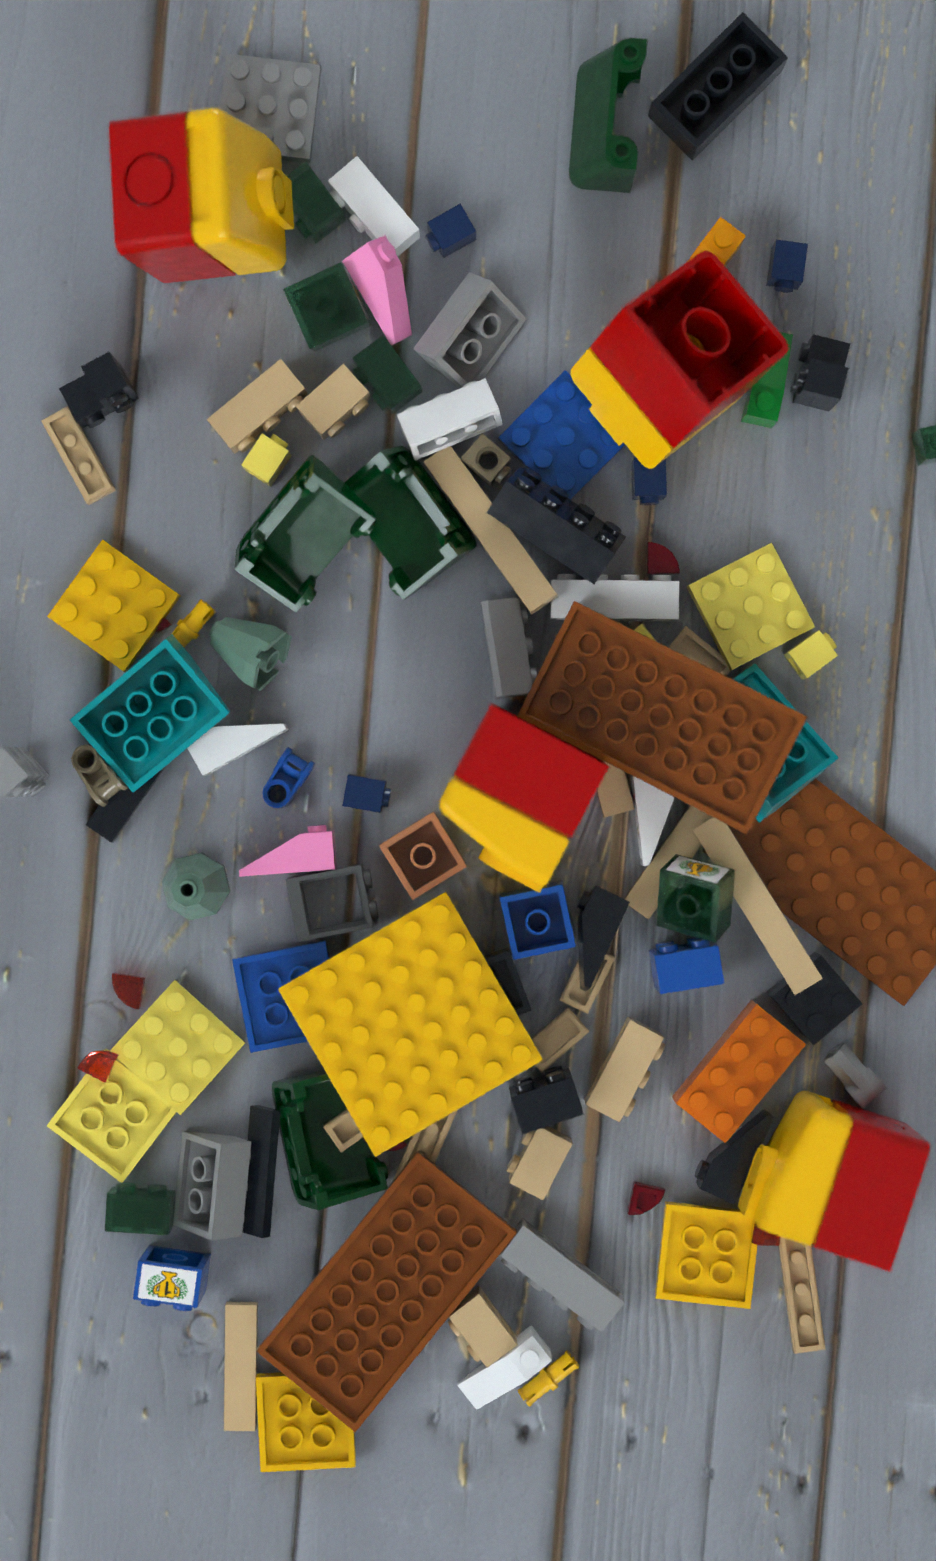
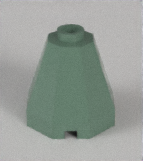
[209,617,292,691]
[162,853,231,921]

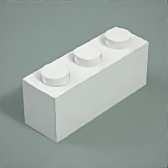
[328,156,420,257]
[397,378,503,461]

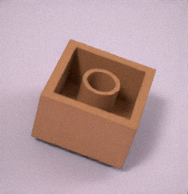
[379,811,467,900]

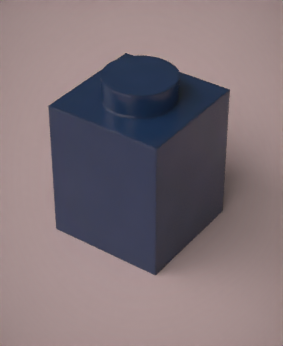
[425,203,476,258]
[766,239,808,293]
[631,457,667,505]
[342,775,391,813]

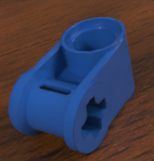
[262,747,315,809]

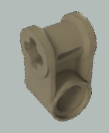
[71,744,128,807]

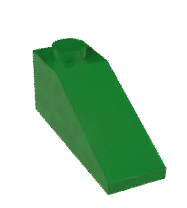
[741,332,793,428]

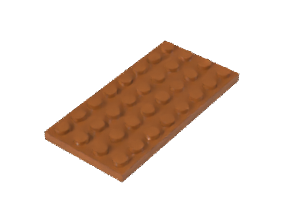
[517,601,808,834]
[702,778,936,1006]
[256,1150,517,1432]

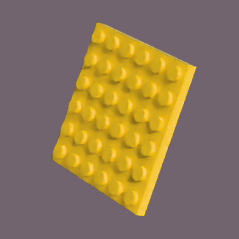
[278,891,543,1157]

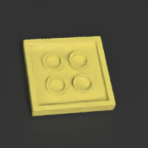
[687,543,815,671]
[109,980,245,1115]
[47,1049,176,1183]

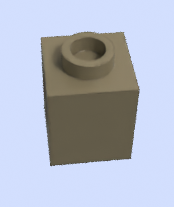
[461,433,512,487]

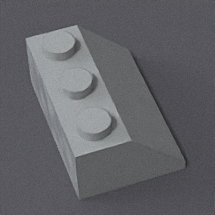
[413,272,527,388]
[481,598,537,700]
[0,746,50,798]
[173,1131,251,1240]

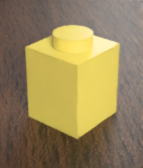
[241,433,292,487]
[783,630,838,680]

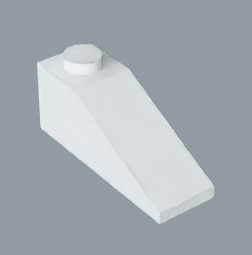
[187,723,289,776]
[630,775,674,866]
[457,1325,552,1410]

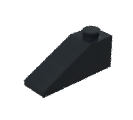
[577,885,630,991]
[695,1109,774,1205]

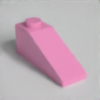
[342,235,412,346]
[239,825,337,877]

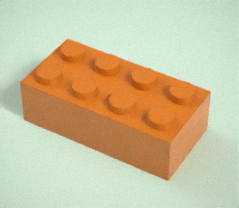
[672,999,806,1144]

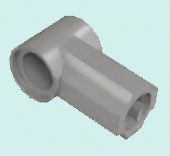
[823,1043,886,1109]

